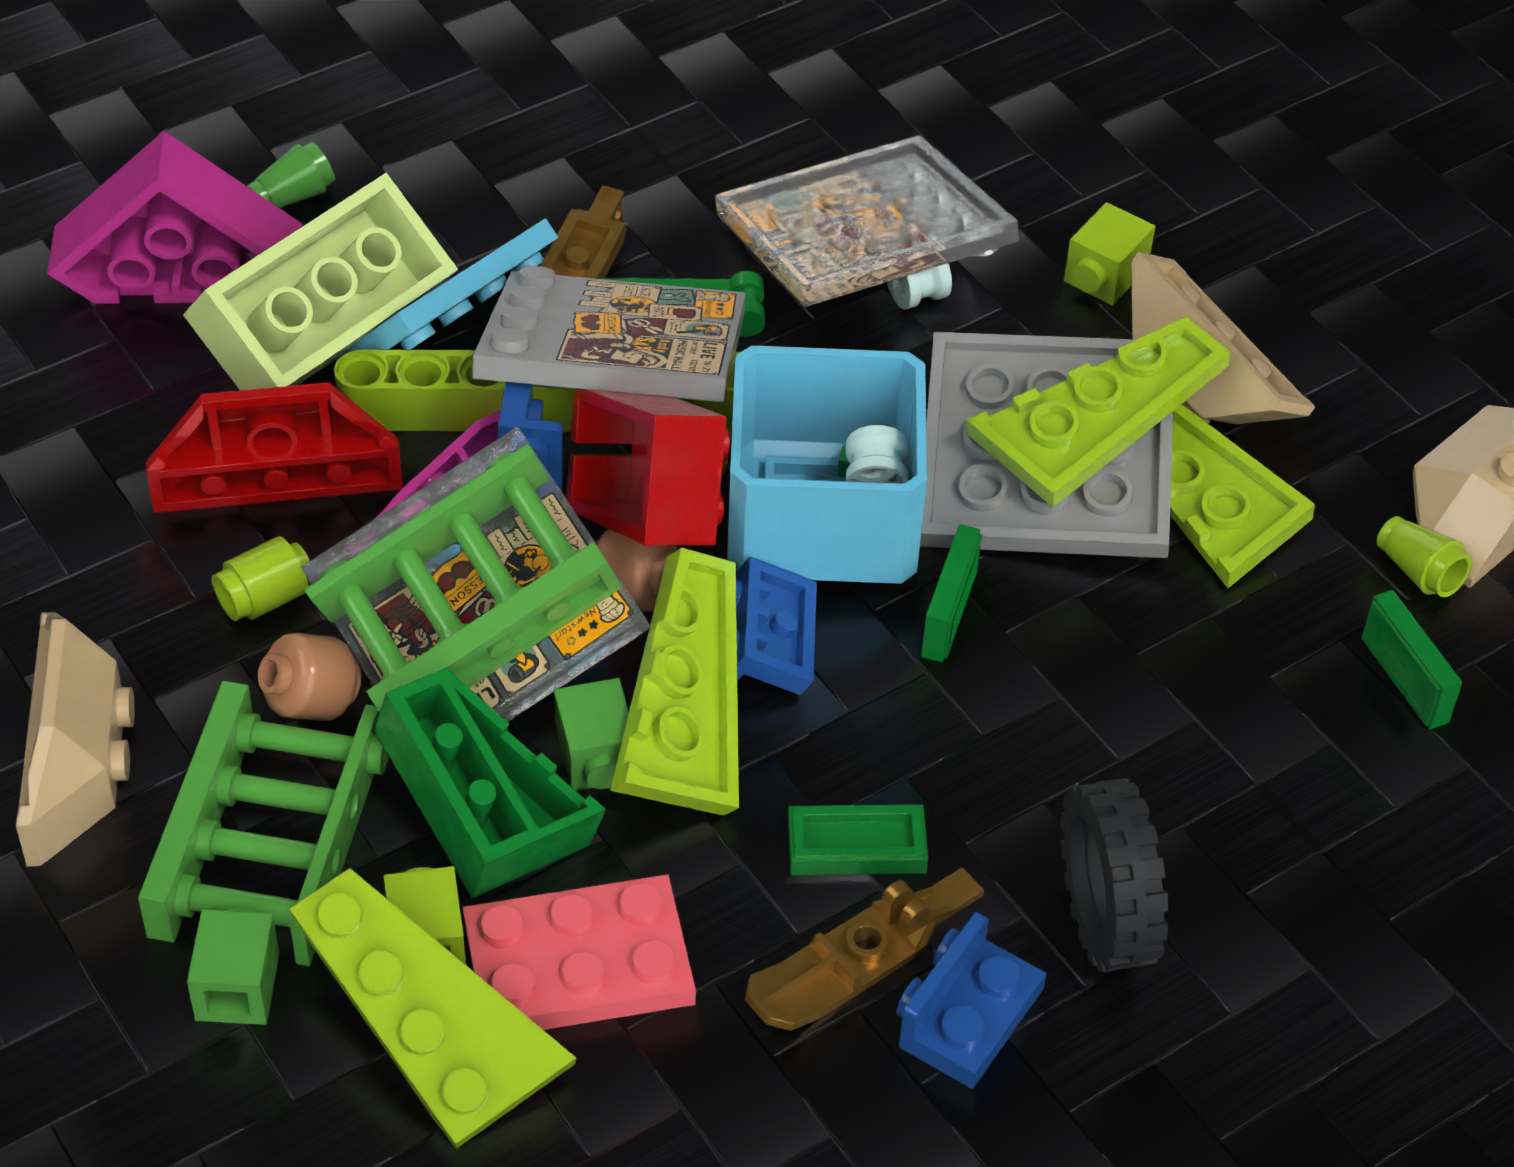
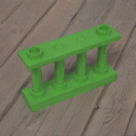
[304,444,623,713]
[138,681,389,966]

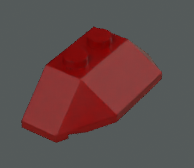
[146,382,403,513]

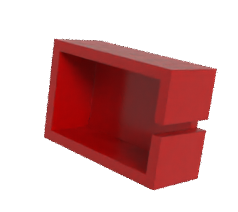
[565,388,730,545]

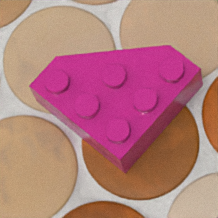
[47,131,303,304]

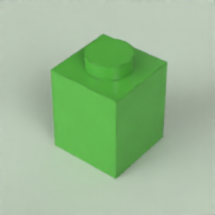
[554,678,629,791]
[187,908,279,1025]

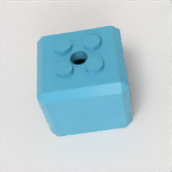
[727,346,927,584]

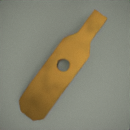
[745,867,984,1031]

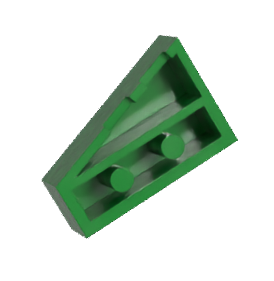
[375,668,606,899]

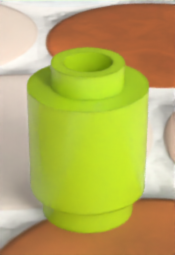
[212,536,313,621]

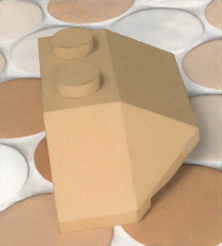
[1132,252,1315,424]
[1412,405,1514,588]
[16,612,135,866]

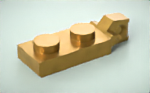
[541,186,627,279]

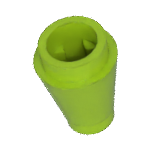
[1377,516,1472,597]

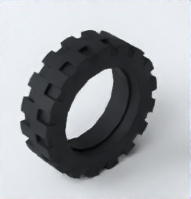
[1061,778,1168,972]

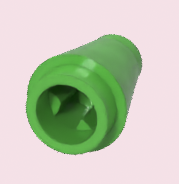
[247,142,335,209]

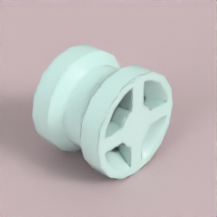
[886,242,952,309]
[846,425,909,484]

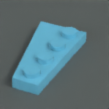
[336,218,559,362]

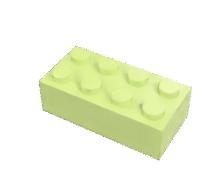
[183,173,458,390]

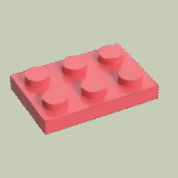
[463,874,696,1030]

